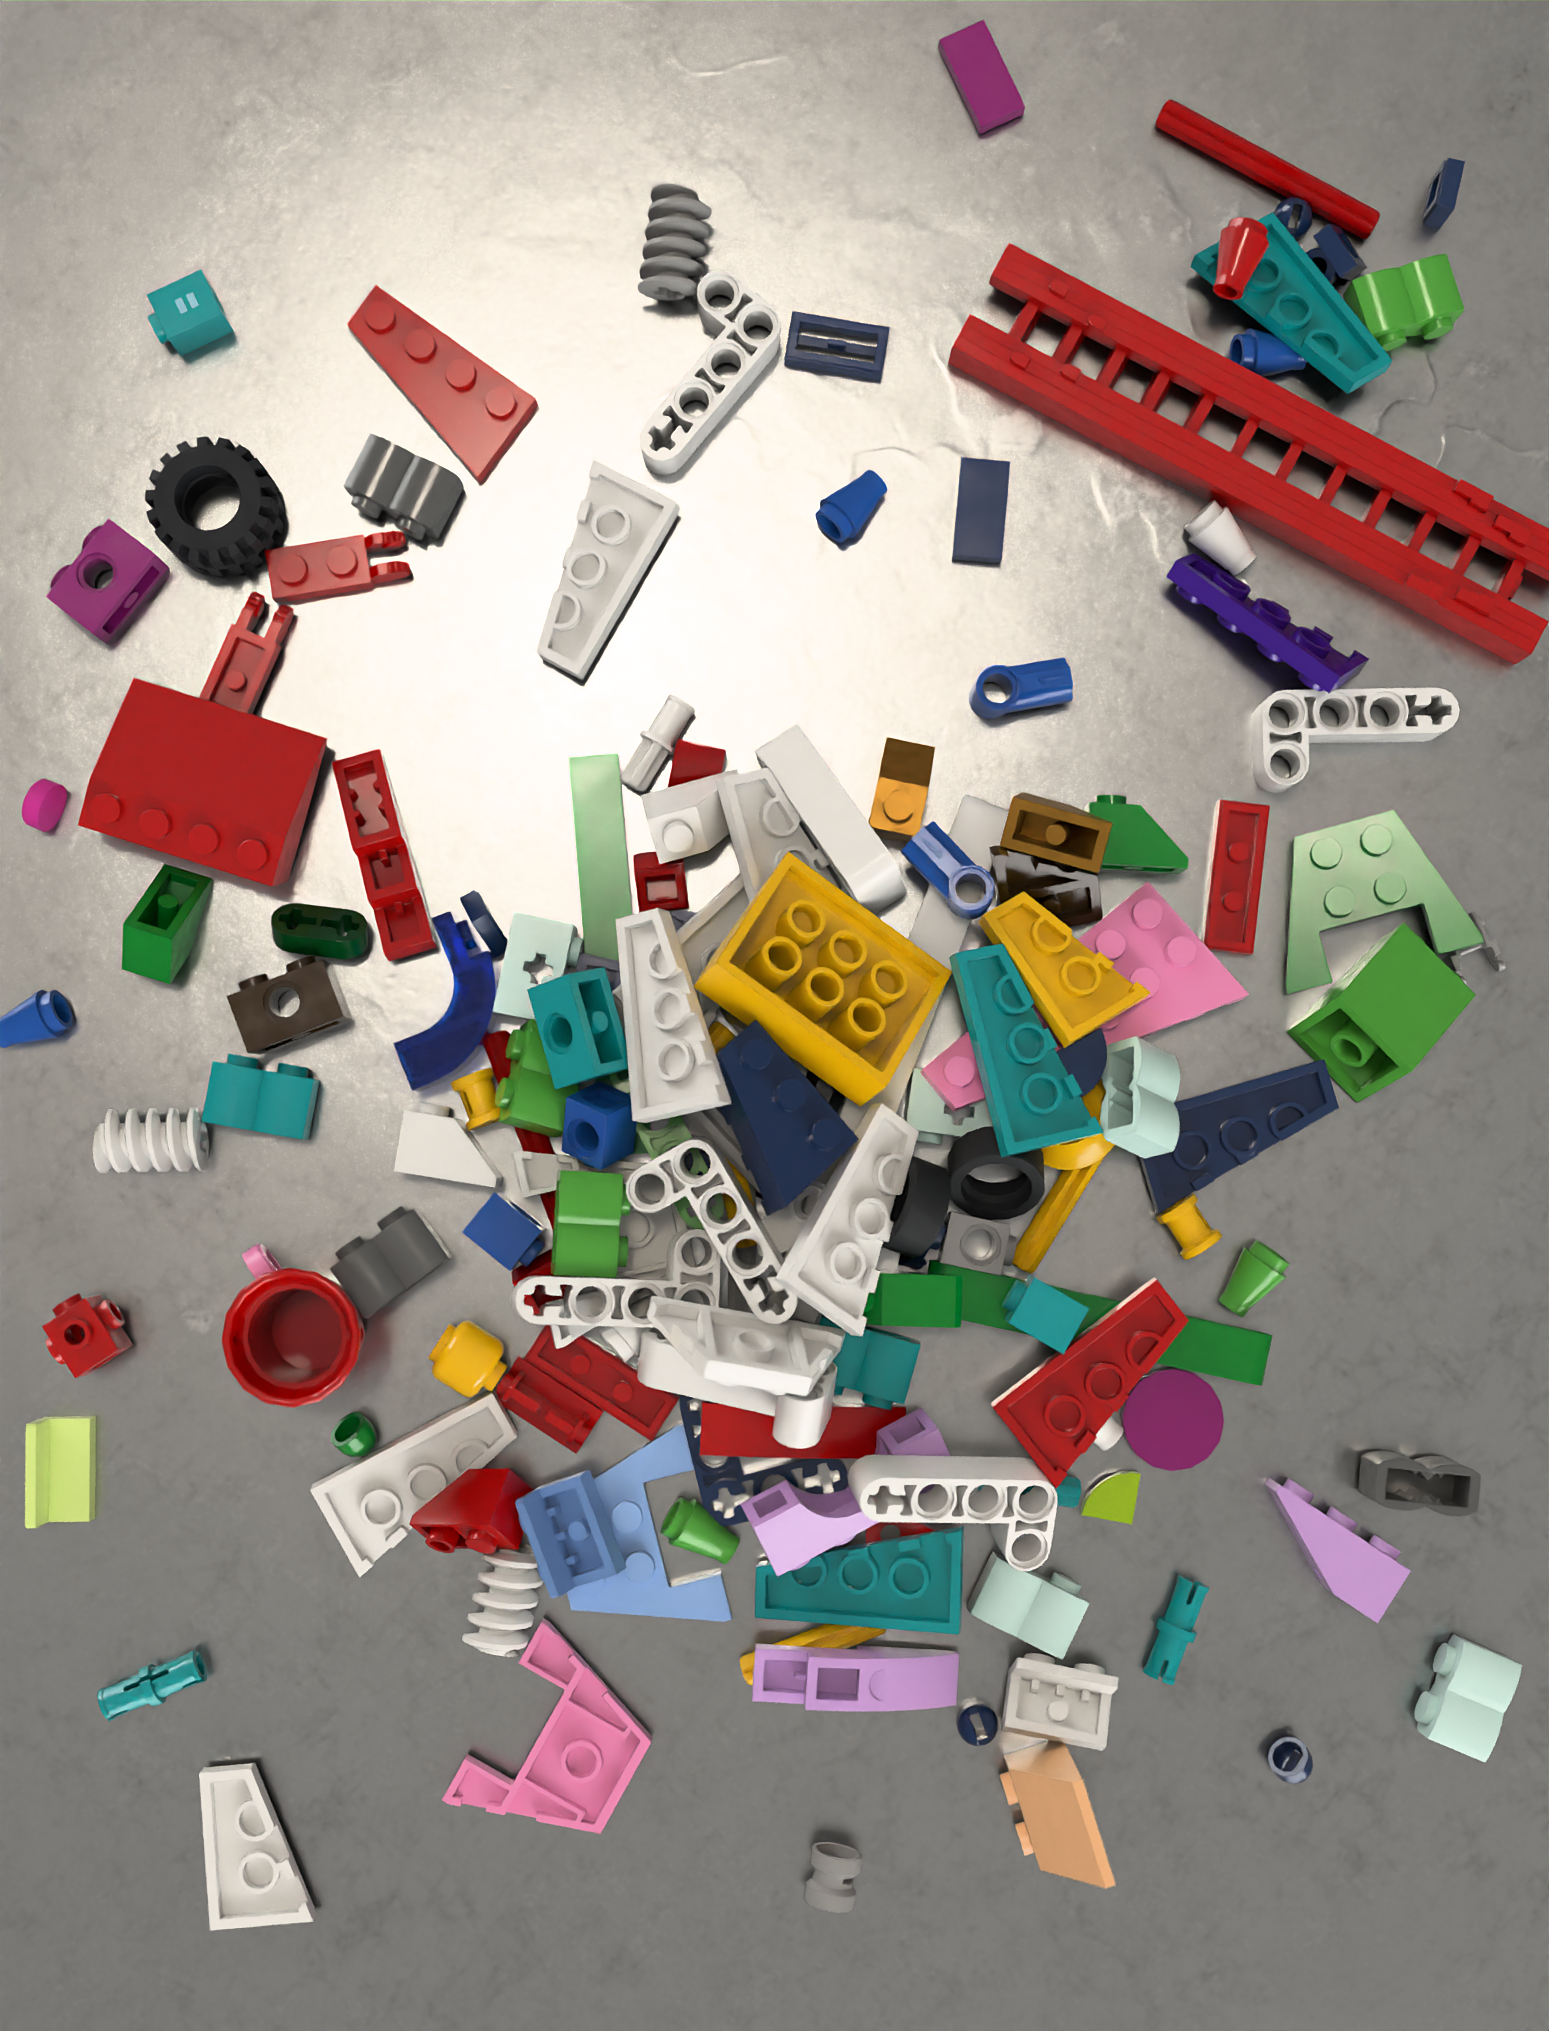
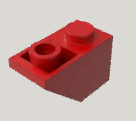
[409,1468,533,1554]

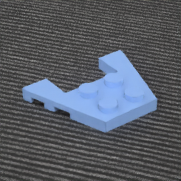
[567,1423,732,1622]

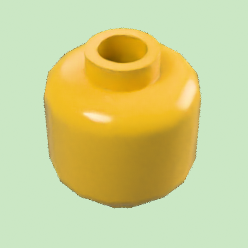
[428,1321,507,1398]

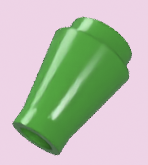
[1218,1239,1290,1318]
[660,1497,740,1565]

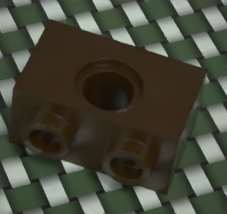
[227,956,353,1055]

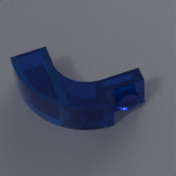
[393,911,500,1092]

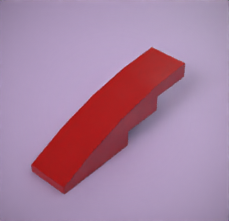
[332,748,437,961]
[700,1401,906,1459]

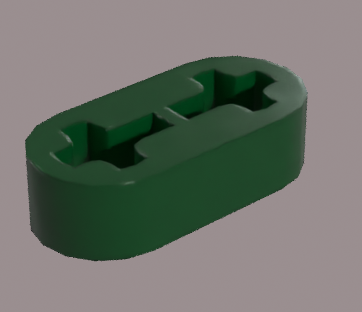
[271,903,368,959]

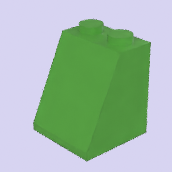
[1287,923,1476,1103]

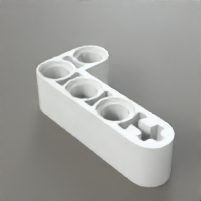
[639,270,780,475]
[1252,688,1459,793]
[754,724,907,915]
[626,1137,800,1324]
[511,1229,721,1327]
[637,1327,837,1448]
[848,1455,1058,1571]

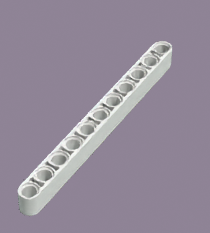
[766,794,1009,1324]

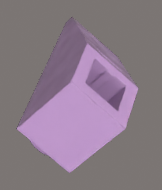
[1265,1478,1410,1623]

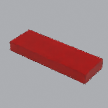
[1201,799,1270,956]
[524,1325,680,1441]

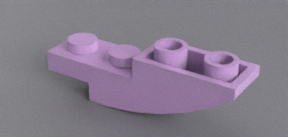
[752,1644,959,1712]

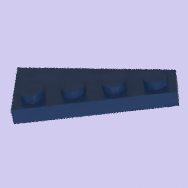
[1139,1059,1339,1213]

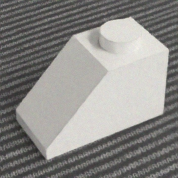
[640,768,739,864]
[394,1102,503,1187]

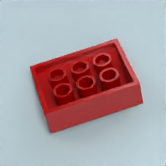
[78,678,328,886]

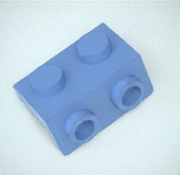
[515,1470,627,1599]

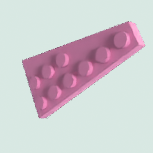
[920,881,1249,1112]

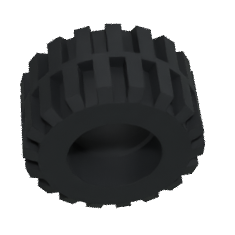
[145,436,285,577]

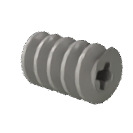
[637,183,712,301]

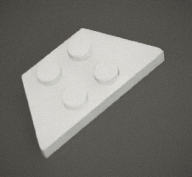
[647,1296,846,1396]

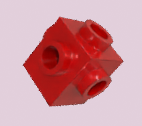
[42,1293,133,1379]

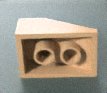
[999,1740,1116,1888]

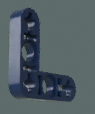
[679,1395,848,1526]

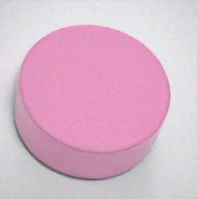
[242,1243,282,1279]

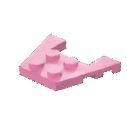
[442,1618,652,1834]

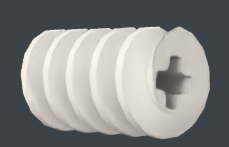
[93,1108,209,1173]
[462,1543,543,1657]

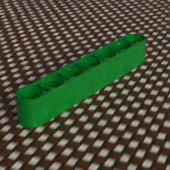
[927,1259,1273,1386]

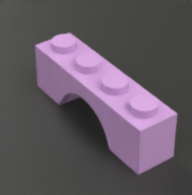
[740,1407,950,1577]

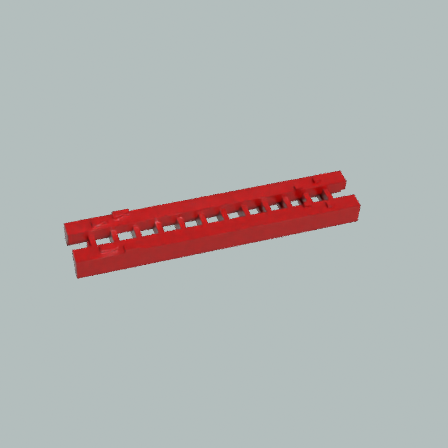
[948,243,1549,665]

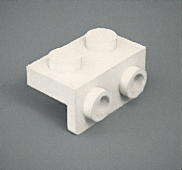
[1001,1653,1119,1751]

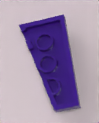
[1166,553,1369,693]

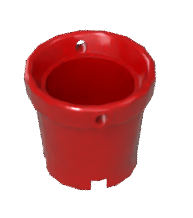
[221,1268,365,1408]

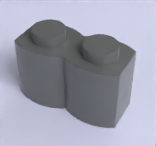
[343,433,465,540]
[330,1206,453,1319]
[1358,1451,1481,1517]

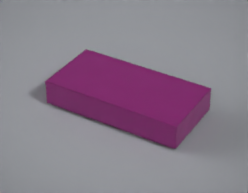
[938,20,1026,134]

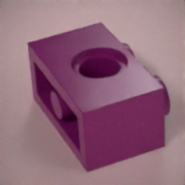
[45,518,169,644]

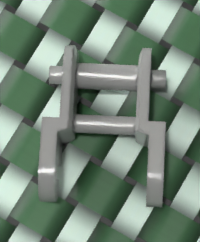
[1443,912,1506,984]

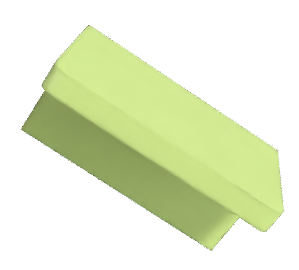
[25,1416,96,1528]

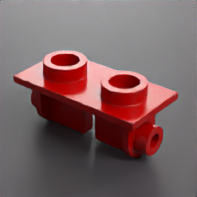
[496,1355,604,1454]

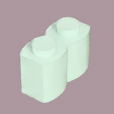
[1100,1036,1180,1158]
[966,1551,1089,1659]
[1414,1634,1522,1762]

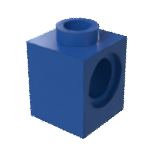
[561,1081,637,1170]
[462,1191,547,1271]

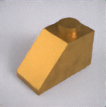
[868,737,935,844]
[1000,792,1113,873]

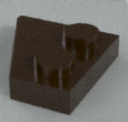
[989,845,1103,927]

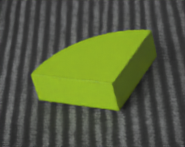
[1080,1471,1141,1524]

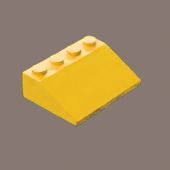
[694,851,952,1107]

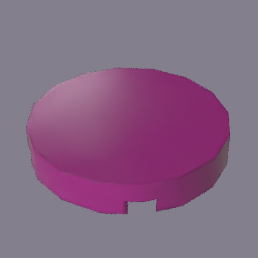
[1120,1367,1224,1471]

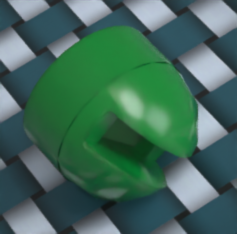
[331,1412,377,1457]

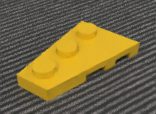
[978,891,1151,1048]

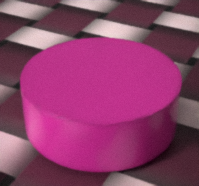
[22,778,67,832]

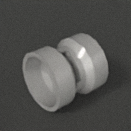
[803,1842,863,1913]

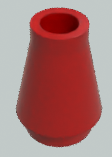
[1213,217,1269,300]

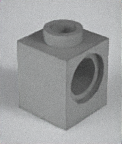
[937,1211,1017,1276]

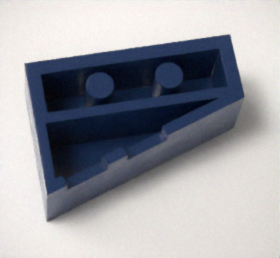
[716,1020,859,1216]

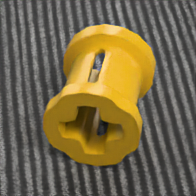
[450,1068,500,1131]
[1156,1193,1223,1260]

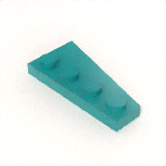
[1190,212,1393,394]
[949,943,1104,1158]
[755,1526,964,1635]

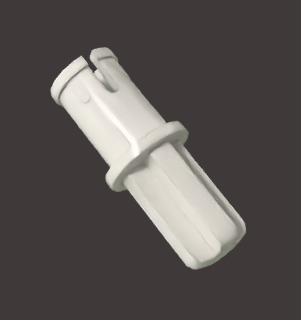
[621,694,696,792]

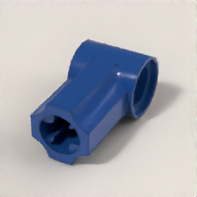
[968,657,1073,719]
[901,821,995,920]

